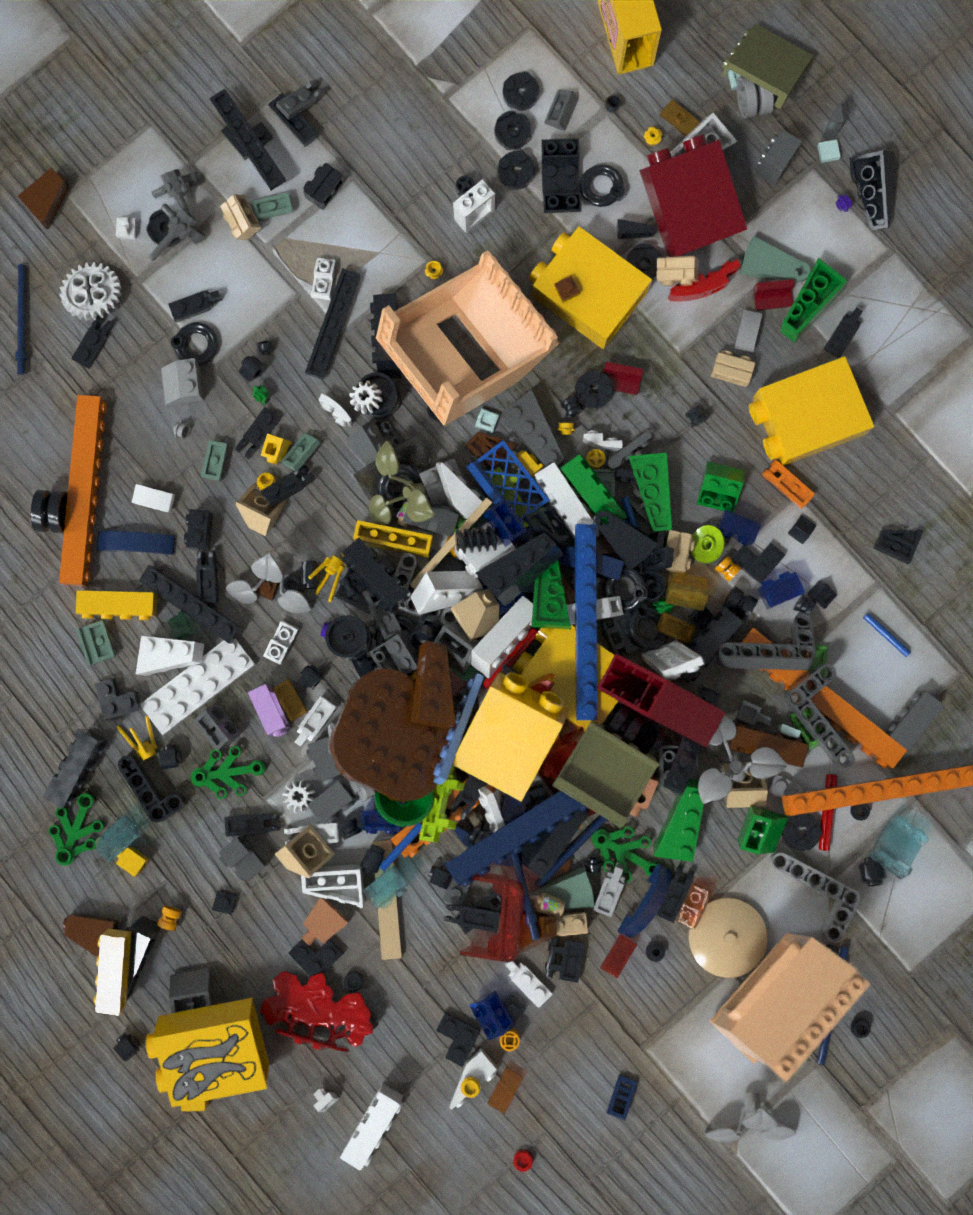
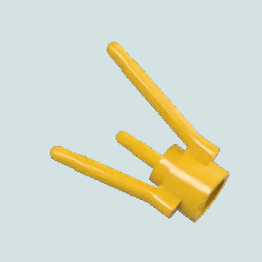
[308,555,345,602]
[117,716,158,761]

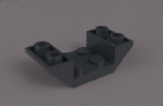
[541,138,582,213]

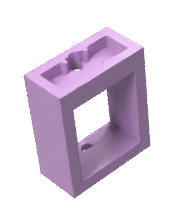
[248,684,290,737]

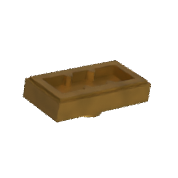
[660,99,701,137]
[656,612,696,645]
[272,679,308,722]

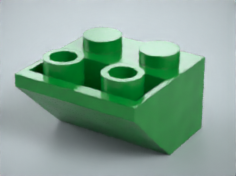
[696,461,745,513]
[737,805,788,855]

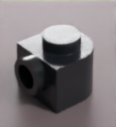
[238,355,265,382]
[351,655,376,677]
[298,665,325,690]
[159,744,182,770]
[428,865,453,890]
[113,1033,141,1062]

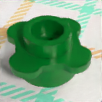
[252,385,270,405]
[653,598,675,614]

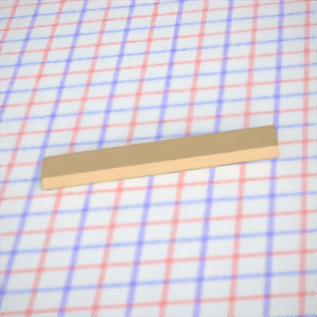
[410,498,493,589]
[372,840,402,960]

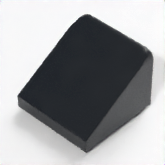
[788,515,816,544]
[807,581,837,609]

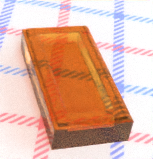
[487,1068,523,1114]

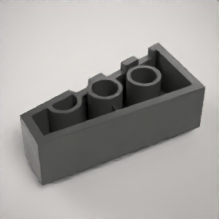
[502,389,565,469]

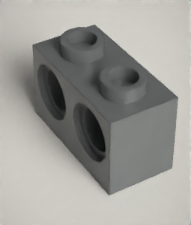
[194,704,241,751]

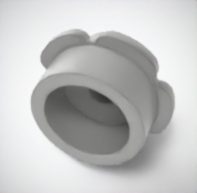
[173,421,191,439]

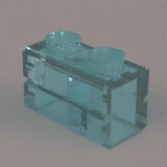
[95,815,139,862]
[363,865,409,909]

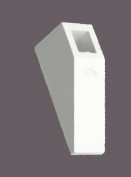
[436,462,482,519]
[567,596,624,624]
[449,1048,497,1110]

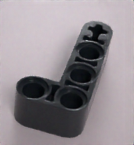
[118,756,186,822]

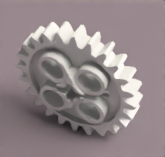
[59,262,122,321]

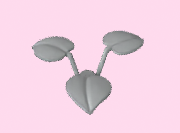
[226,552,312,614]
[698,716,787,804]
[704,1093,796,1143]

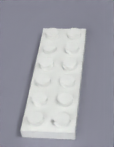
[141,638,256,735]
[641,640,704,680]

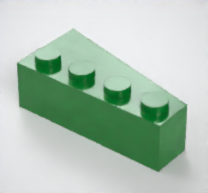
[780,258,847,343]
[561,454,628,523]
[653,778,704,862]

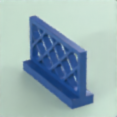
[466,440,550,530]

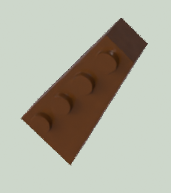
[410,641,456,729]
[724,723,808,768]

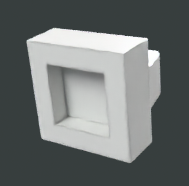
[116,217,137,239]
[313,1088,339,1112]

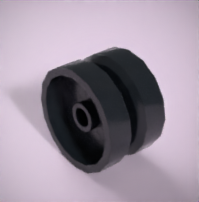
[356,372,401,419]
[31,490,68,533]
[325,615,373,661]
[605,704,645,744]

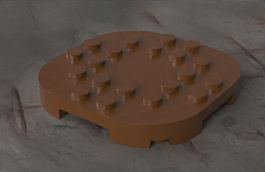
[329,669,456,802]

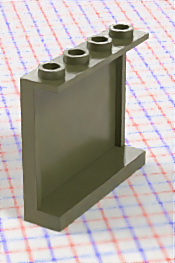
[721,23,814,109]
[552,722,660,828]

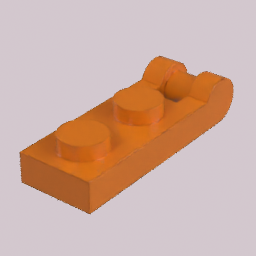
[762,460,815,509]

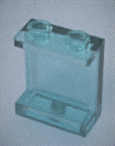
[869,815,929,880]

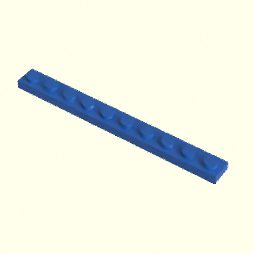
[575,524,597,721]

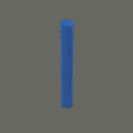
[621,496,639,528]
[863,613,911,657]
[379,823,422,872]

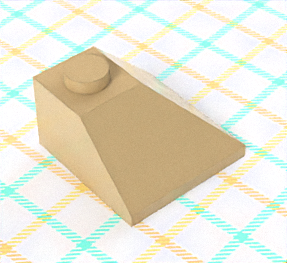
[236,483,287,536]
[451,589,499,641]
[275,824,335,878]

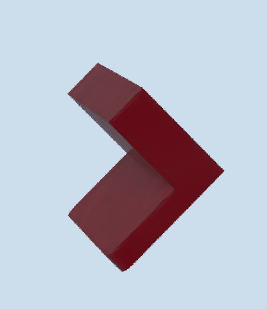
[753,279,795,311]
[603,362,643,395]

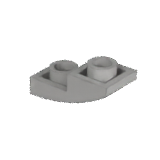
[735,310,762,352]

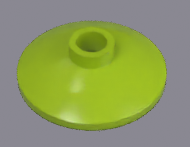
[690,525,725,563]

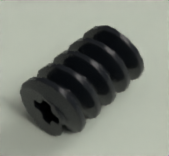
[455,526,497,554]

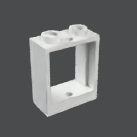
[453,179,495,233]

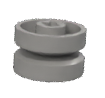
[737,76,774,119]

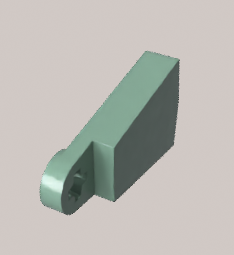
[739,236,811,282]
[523,866,594,913]

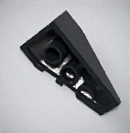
[850,150,896,231]
[519,810,590,879]

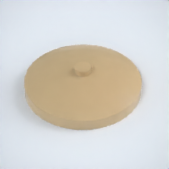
[688,897,768,978]

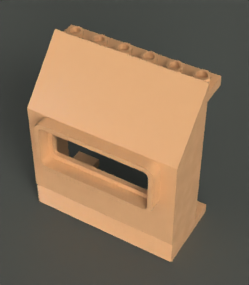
[376,250,559,426]
[709,933,870,1082]

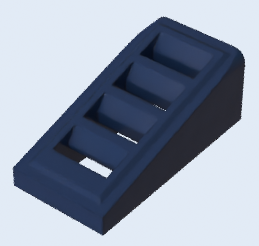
[605,1074,638,1121]

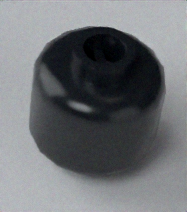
[859,857,887,887]

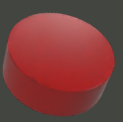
[513,1149,533,1172]

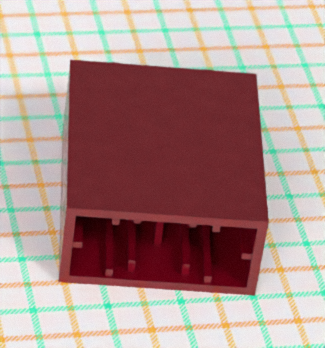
[639,134,748,257]
[597,653,726,747]

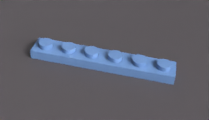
[433,673,484,785]

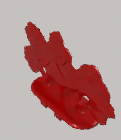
[260,971,373,1052]

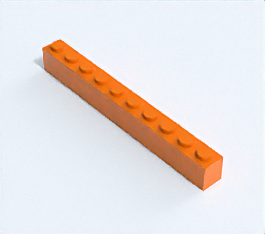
[59,395,107,587]
[739,628,907,769]
[781,765,973,816]

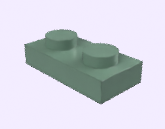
[252,192,293,221]
[281,433,320,472]
[201,440,229,482]

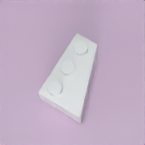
[410,571,483,615]
[136,636,204,676]
[301,864,365,908]

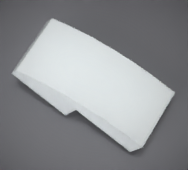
[311,258,336,300]
[319,394,353,427]
[583,431,622,452]
[132,484,175,513]
[263,620,299,664]

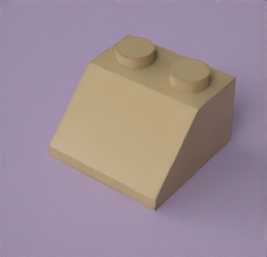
[723,763,768,808]

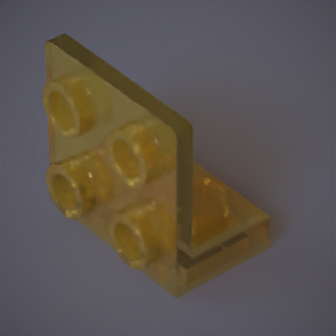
[665,571,709,610]

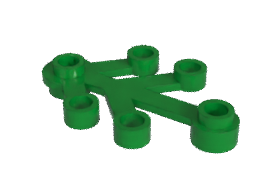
[190,746,266,799]
[48,793,105,866]
[591,826,658,883]

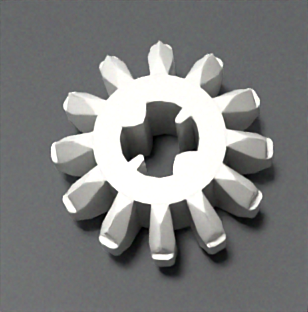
[349,381,383,414]
[282,780,315,813]

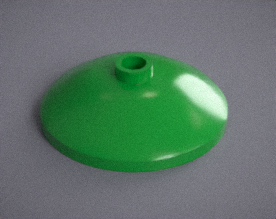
[374,791,433,827]

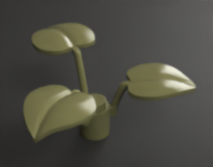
[369,441,436,526]

